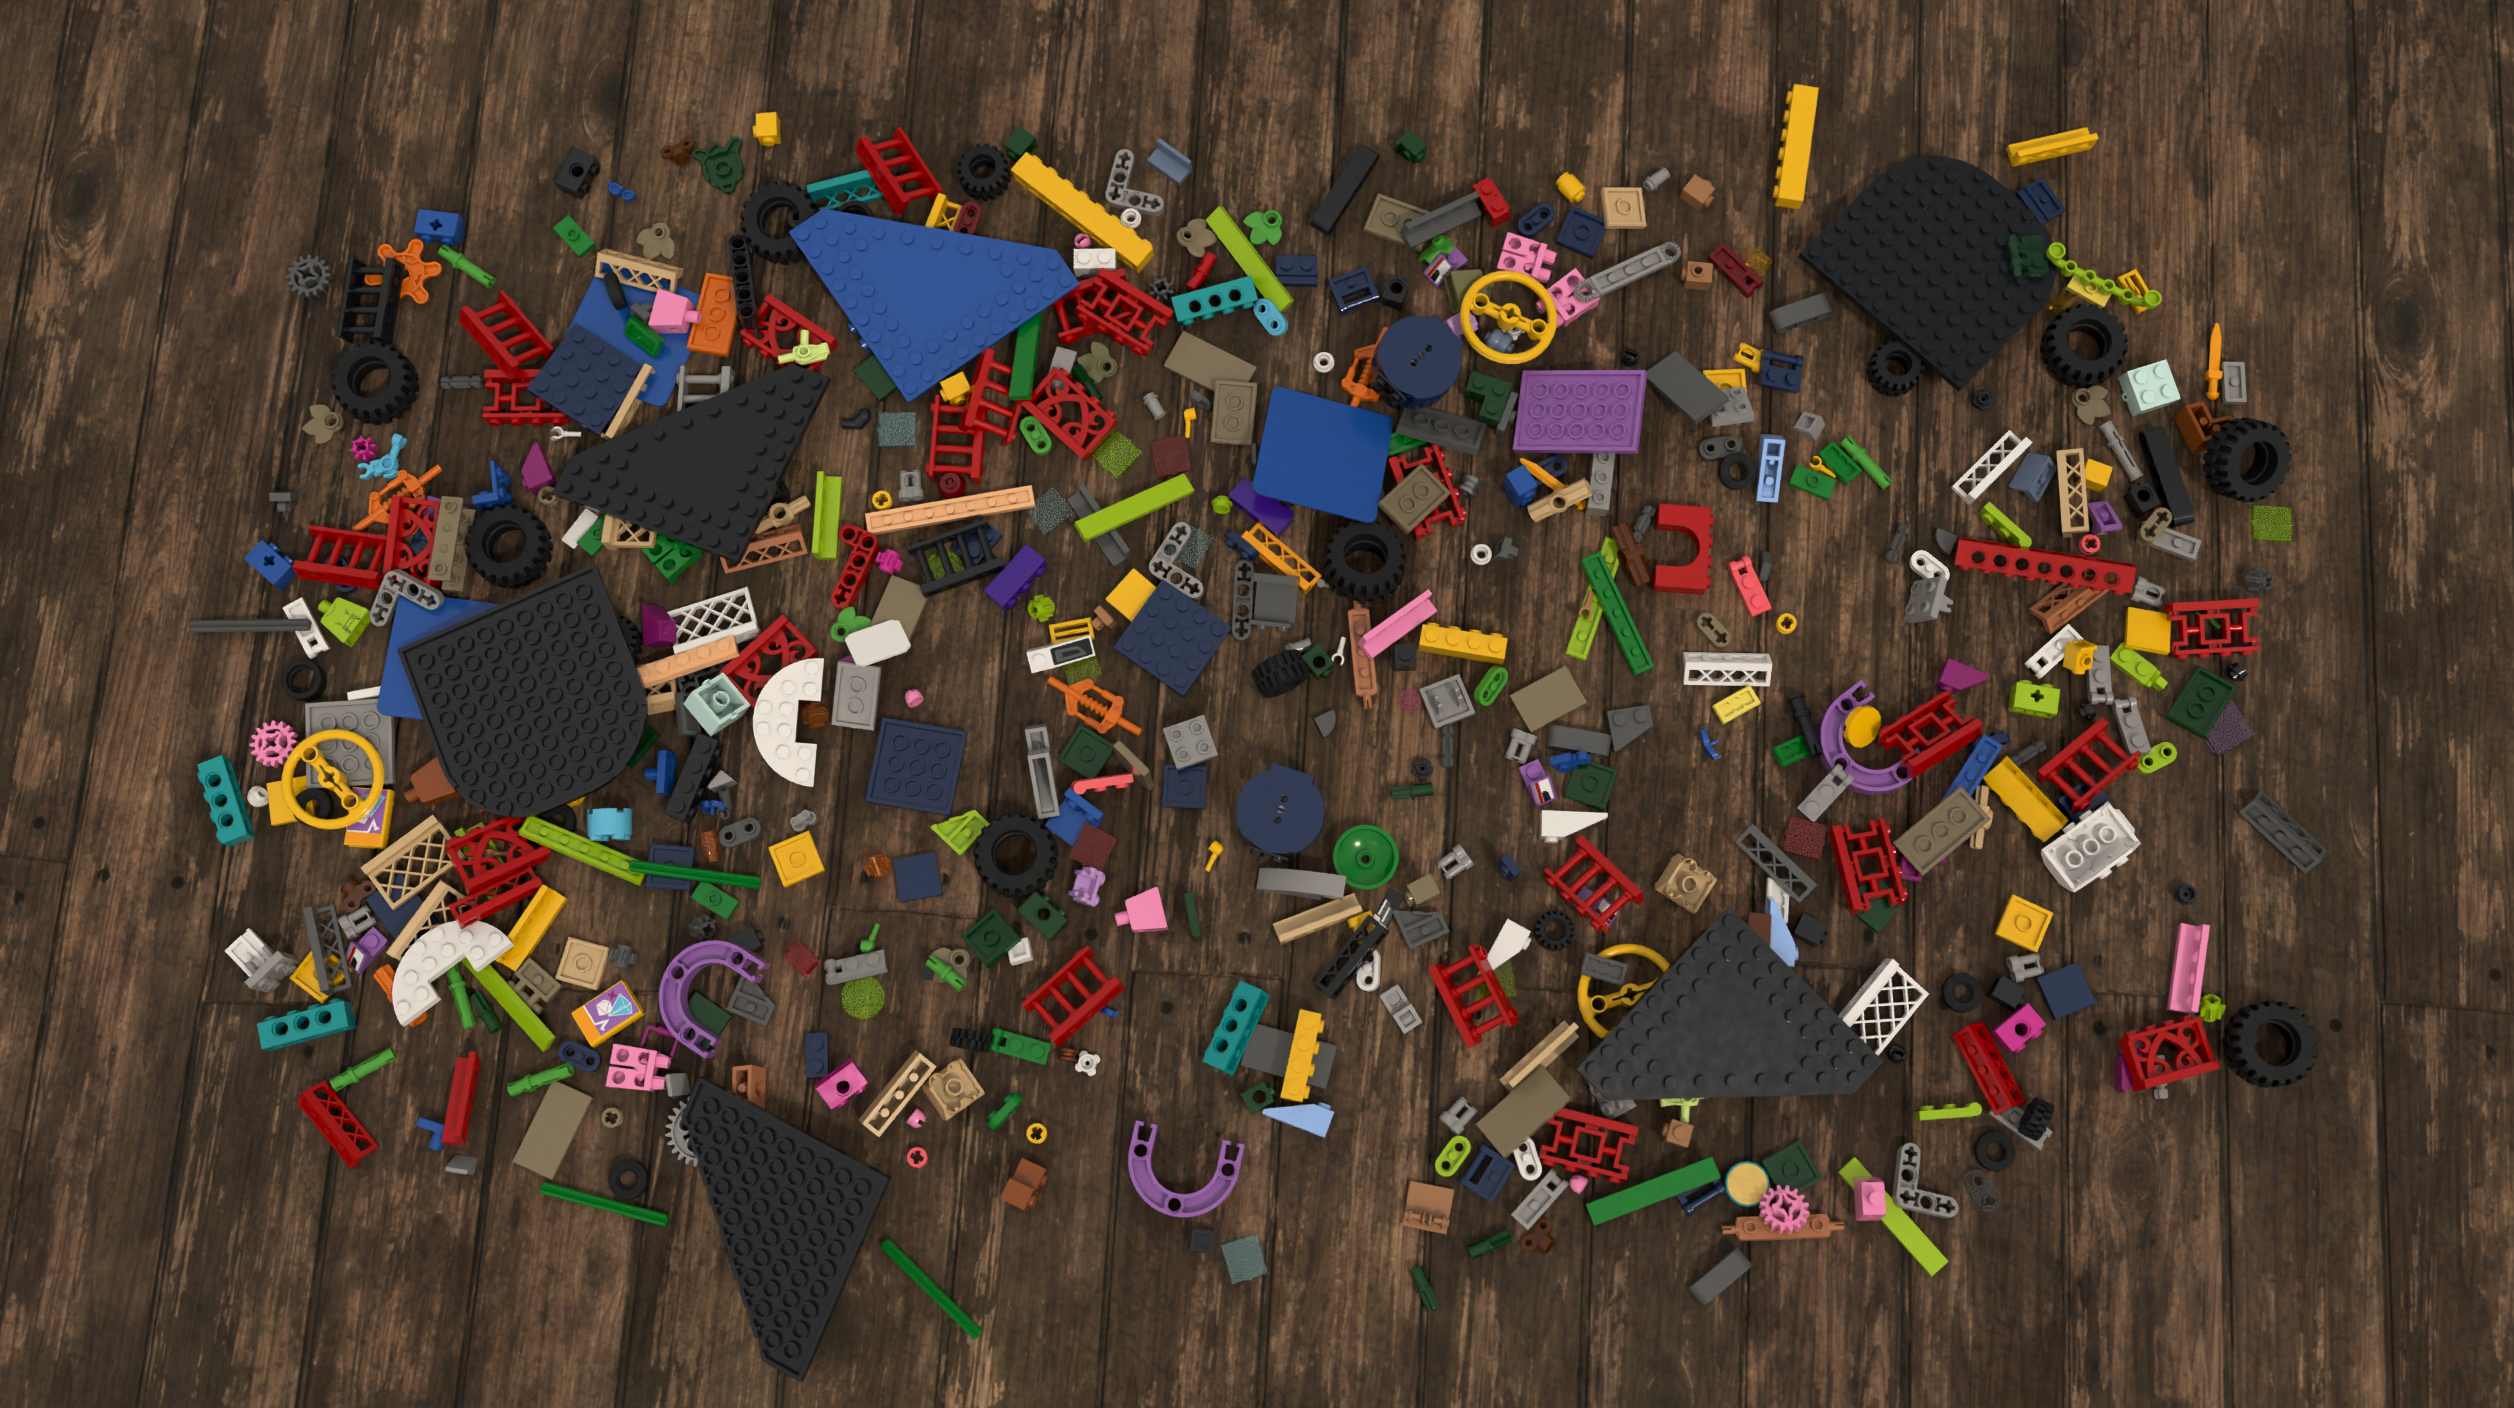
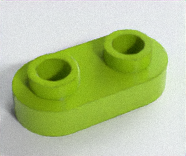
[2135,742,2177,775]
[1435,1136,1471,1177]

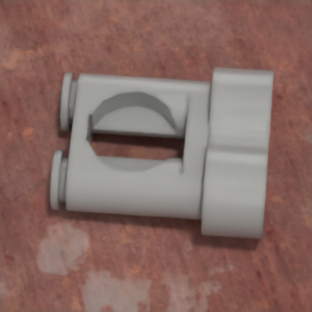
[898,470,924,502]
[2129,576,2166,608]
[1505,728,1537,765]
[790,810,818,833]
[1436,844,1474,880]
[338,905,377,941]
[2006,953,2044,983]
[1439,1096,1477,1136]

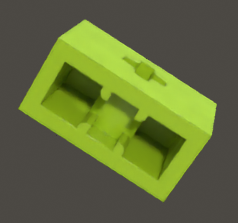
[2008,680,2060,719]

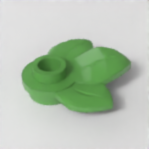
[1243,210,1282,245]
[1419,235,1454,264]
[830,607,872,642]

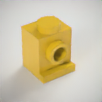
[2063,639,2098,674]

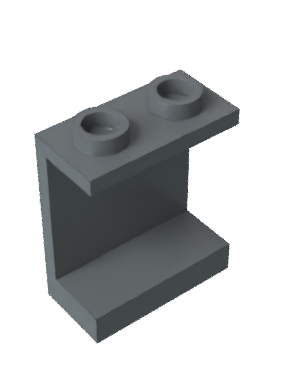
[1249,572,1300,632]

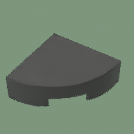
[1191,390,1213,413]
[1934,528,1957,556]
[1759,551,1772,581]
[1314,709,1336,739]

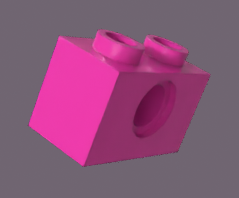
[1989,1003,2046,1054]
[815,1057,868,1110]

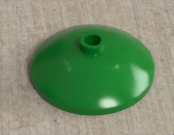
[1333,825,1399,890]

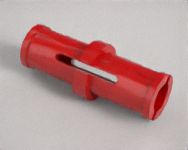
[1185,252,1217,292]

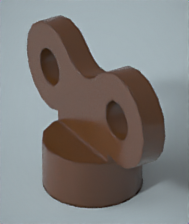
[660,138,695,166]
[340,878,376,912]
[1521,1218,1556,1254]

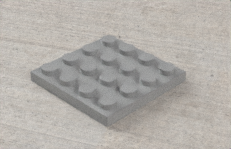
[305,699,396,789]

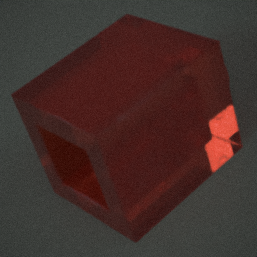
[784,941,821,977]

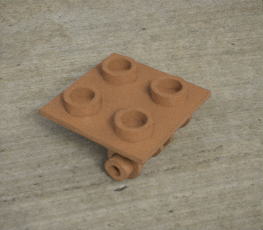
[1402,1181,1454,1234]

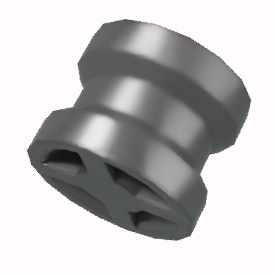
[1457,474,1483,499]

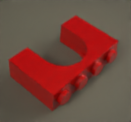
[1652,504,1714,595]

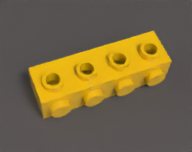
[1418,623,1508,665]
[1983,756,2068,842]
[1280,1009,1325,1103]

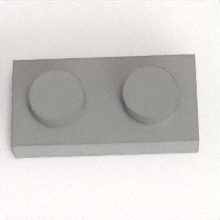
[2220,362,2247,405]

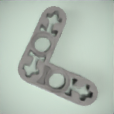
[1106,149,1164,216]
[1149,522,1204,600]
[369,569,444,626]
[1892,1143,1958,1218]

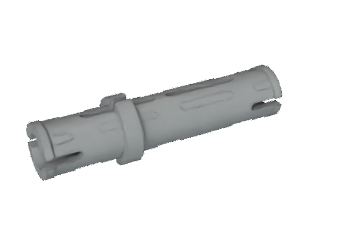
[2099,420,2143,482]

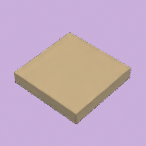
[1600,187,1646,229]
[555,937,611,991]

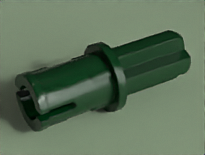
[1072,364,1103,401]
[1390,782,1434,800]
[470,991,503,1034]
[1467,1230,1513,1259]
[1409,1266,1439,1312]

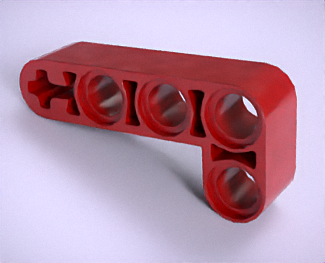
[831,524,880,612]

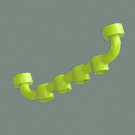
[2046,242,2162,309]

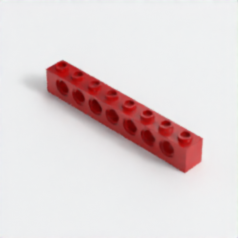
[1954,536,2137,595]

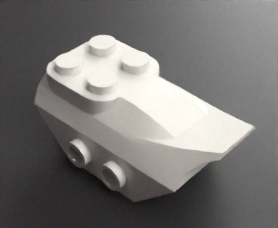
[2041,801,2141,892]

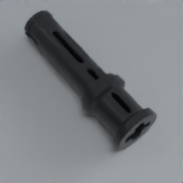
[1786,692,1823,758]

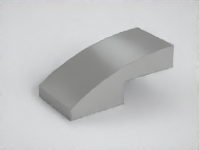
[1049,346,1077,393]
[1378,983,1422,1034]

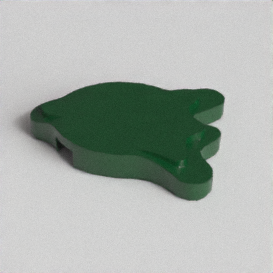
[692,137,744,195]

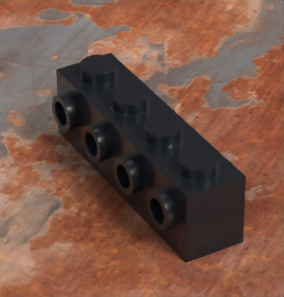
[664,733,724,824]

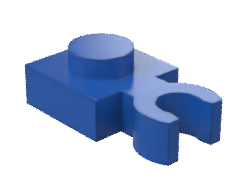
[1550,751,1591,773]

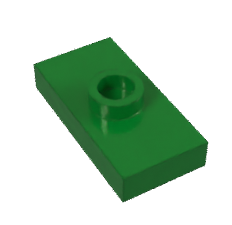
[553,215,596,259]
[623,316,665,358]
[1817,441,1863,486]
[1788,464,1837,501]
[577,514,605,558]
[1771,735,1809,768]
[691,881,740,920]

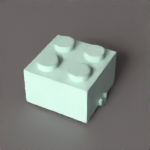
[2118,359,2181,417]
[683,673,750,736]

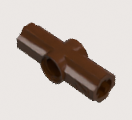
[1610,521,1652,588]

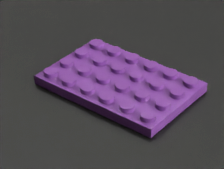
[1513,370,1647,454]

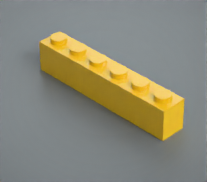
[1772,84,1819,209]

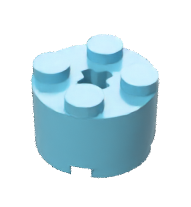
[587,808,632,842]

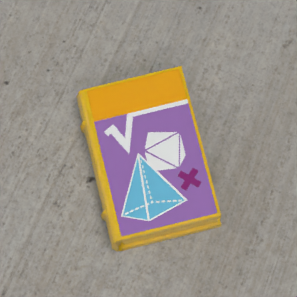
[344,787,395,849]
[571,980,645,1048]

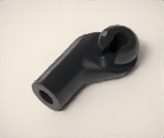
[842,408,871,430]

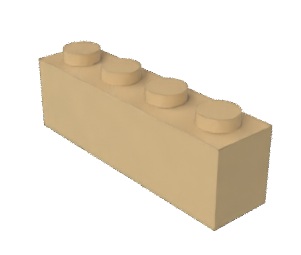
[858,1050,936,1137]

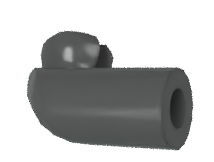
[716,786,732,820]

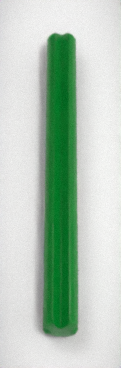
[629,860,761,889]
[539,1182,669,1226]
[880,1239,982,1339]

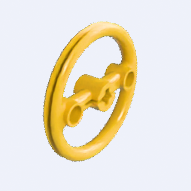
[1460,270,1557,364]
[281,729,384,829]
[1578,944,1670,1038]

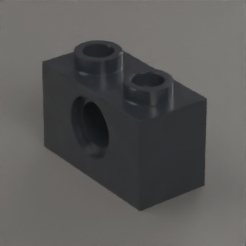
[555,148,601,200]

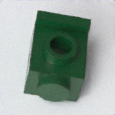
[1394,129,1427,165]

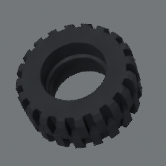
[740,181,820,265]
[2040,303,2128,388]
[331,341,420,425]
[2203,417,2292,503]
[465,504,553,589]
[1324,521,1406,604]
[973,812,1059,898]
[2222,1000,2319,1088]

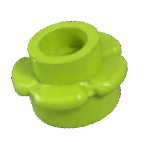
[1212,496,1233,514]

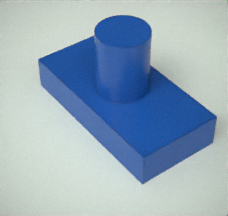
[645,750,677,797]
[416,1117,445,1151]

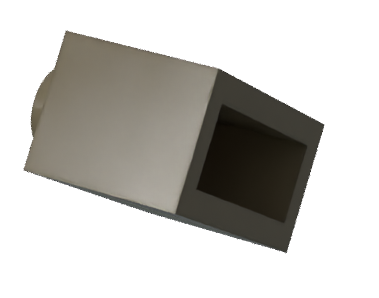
[1403,874,1440,910]

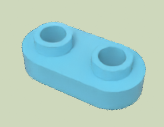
[1254,299,1288,336]

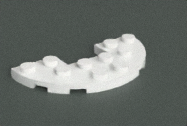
[753,658,824,787]
[392,921,514,1027]

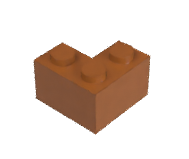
[2174,401,2233,454]
[1000,1158,1049,1211]

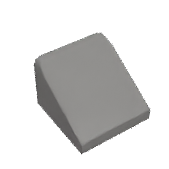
[1793,411,1825,441]
[708,770,737,793]
[665,1073,690,1098]
[445,1155,477,1175]

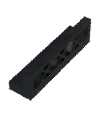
[1314,915,1390,1000]

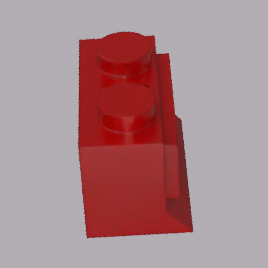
[1472,178,1511,229]

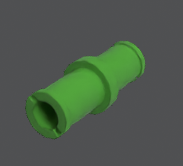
[925,954,968,992]

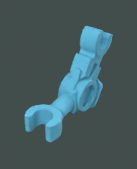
[358,433,407,480]

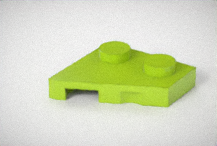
[930,810,990,856]

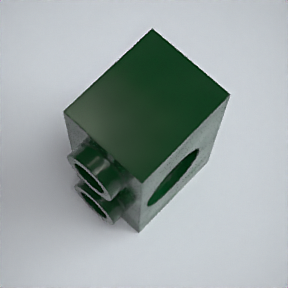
[1017,891,1069,942]

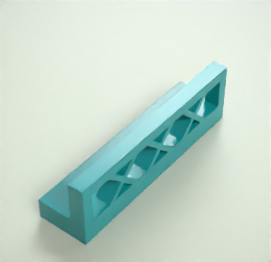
[806,170,885,211]

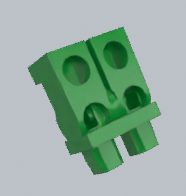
[641,535,703,585]

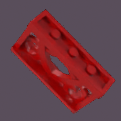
[739,294,839,372]
[1021,367,1119,461]
[382,495,441,587]
[719,614,820,709]
[445,817,551,896]
[2117,1015,2220,1092]

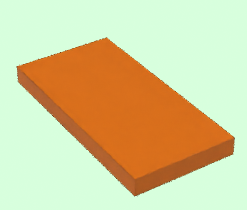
[686,272,745,357]

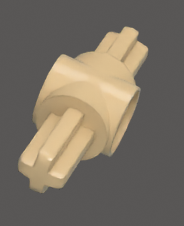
[755,496,811,535]
[1969,785,1993,849]

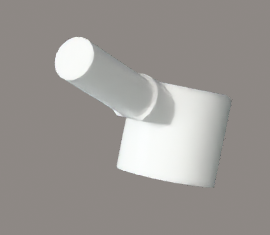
[550,426,581,441]
[1331,637,1346,666]

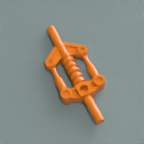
[1341,327,1388,408]
[352,464,443,532]
[1047,676,1143,737]

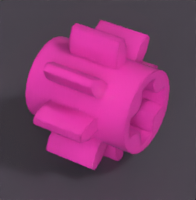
[350,435,379,463]
[875,549,903,575]

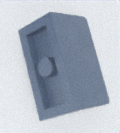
[1147,138,1192,186]
[2009,453,2057,503]

